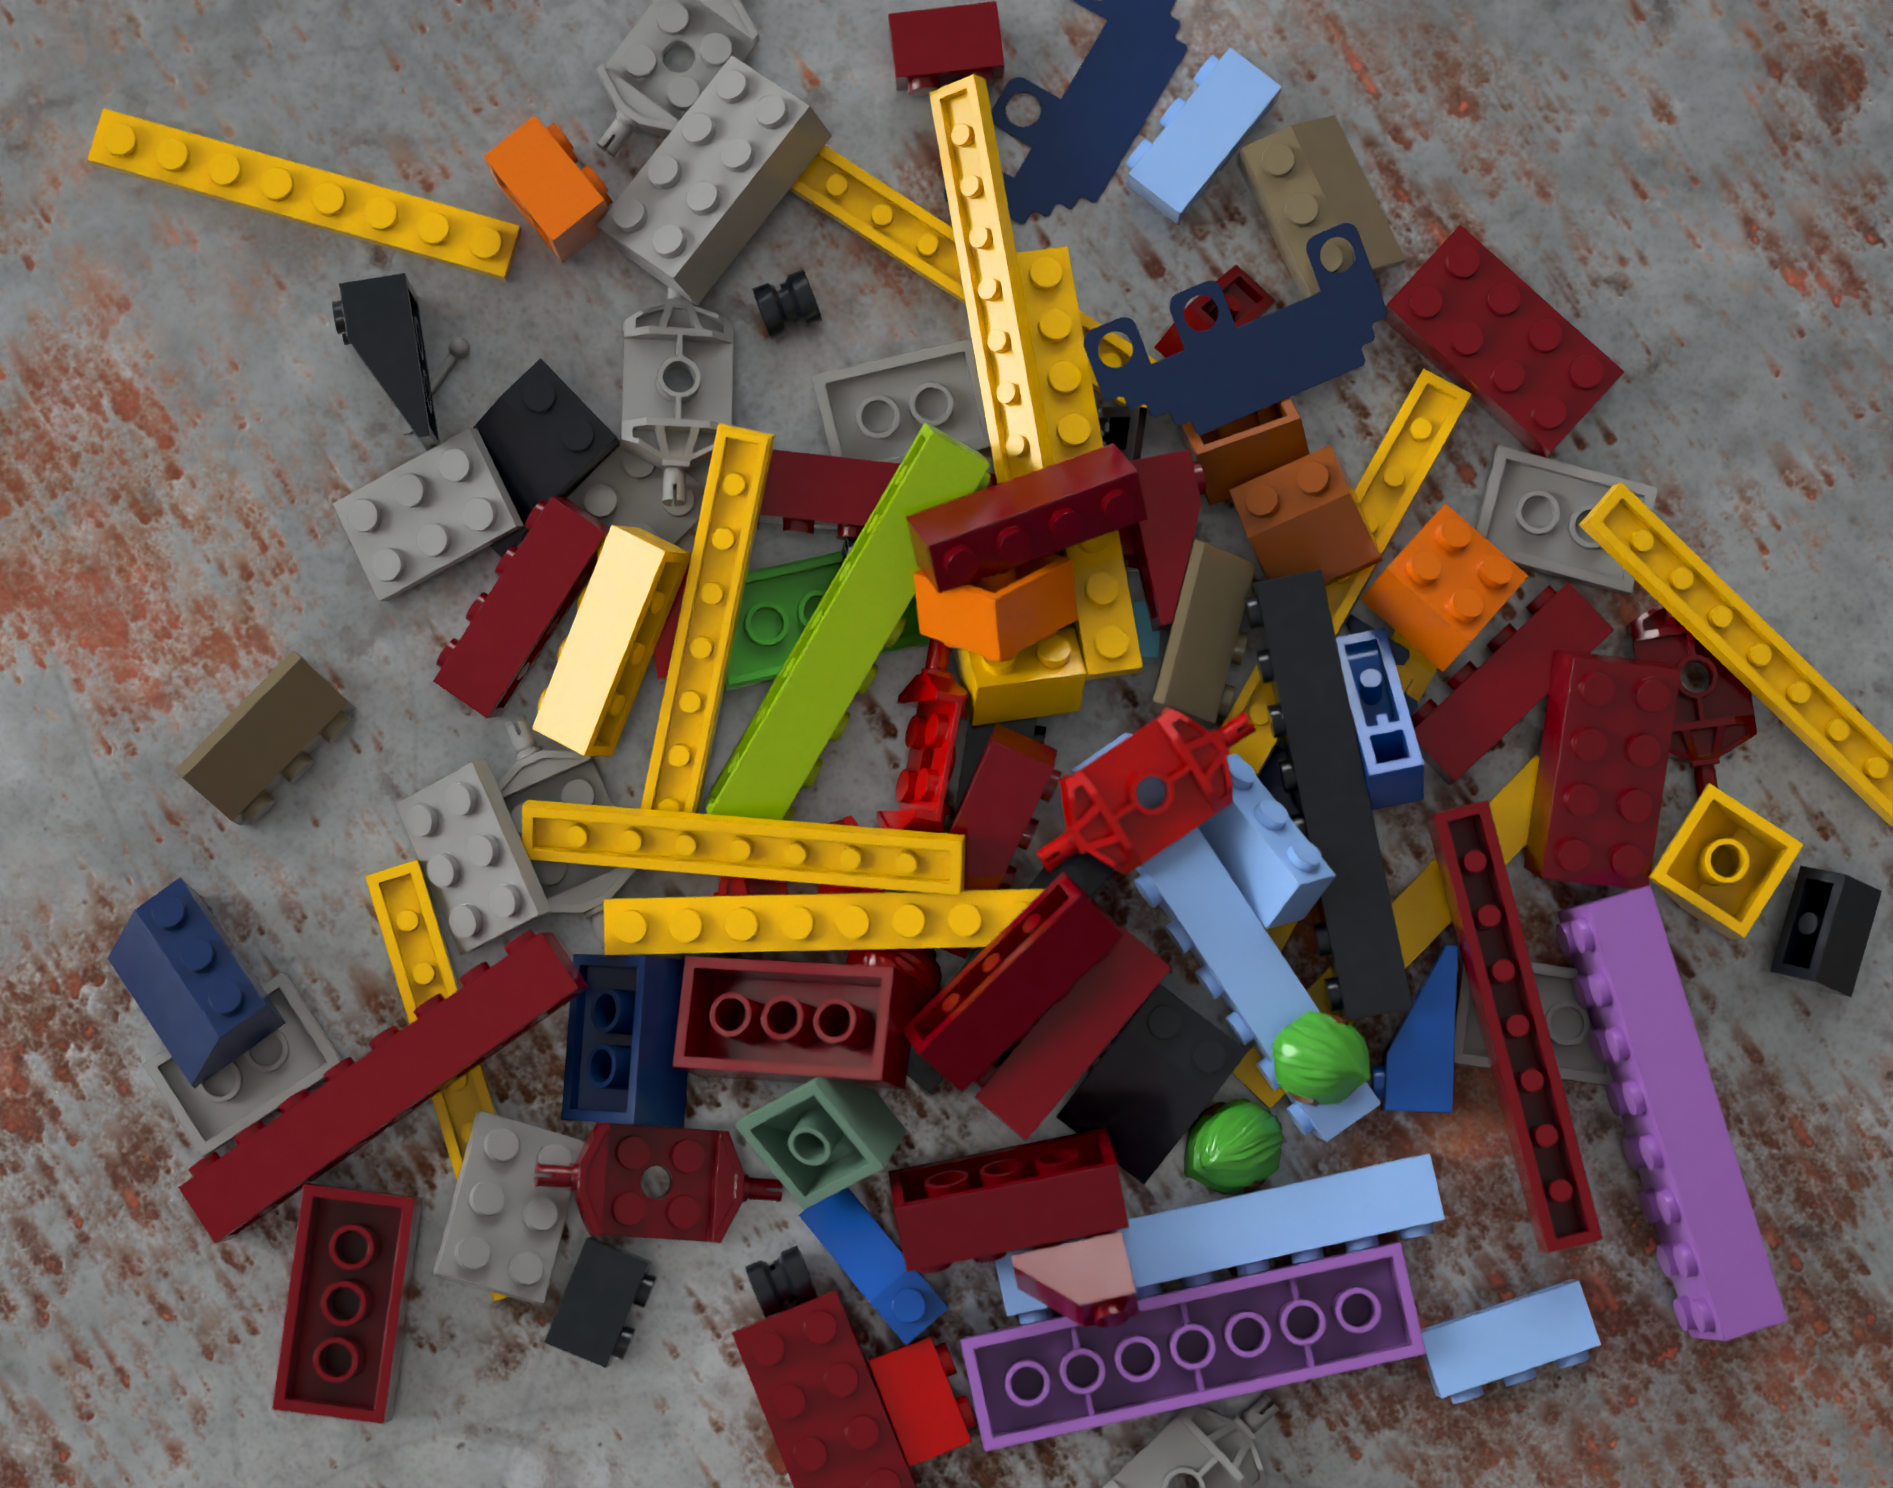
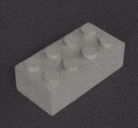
[596,56,832,306]

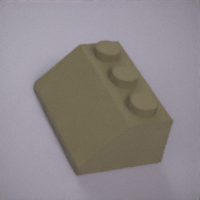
[1237,115,1406,299]
[1148,540,1262,729]
[175,650,356,825]

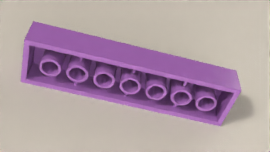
[1556,885,1788,1341]
[960,1241,1426,1452]

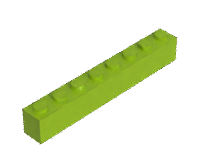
[703,422,991,821]

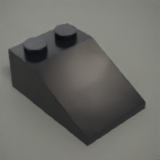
[332,273,440,451]
[473,358,619,558]
[1056,983,1248,1185]

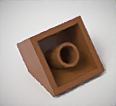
[1177,397,1310,506]
[1229,445,1383,586]

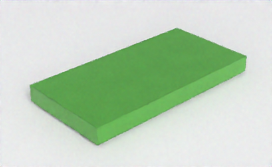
[724,551,930,692]

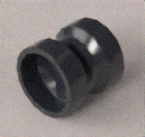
[752,270,822,340]
[745,1246,817,1318]

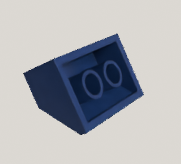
[108,877,286,1088]
[561,954,688,1128]

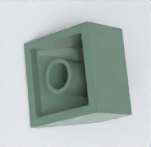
[735,1076,907,1210]

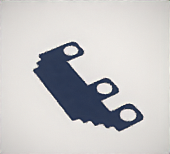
[944,0,1188,224]
[1083,223,1388,436]

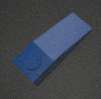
[1336,628,1424,810]
[1371,945,1458,1113]
[799,1187,949,1345]

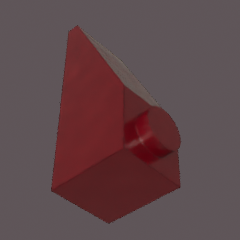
[1129,449,1206,632]

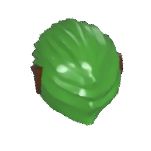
[1272,1011,1370,1107]
[1184,1098,1284,1194]

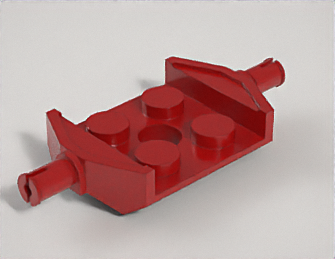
[876,637,969,833]
[1035,708,1256,875]

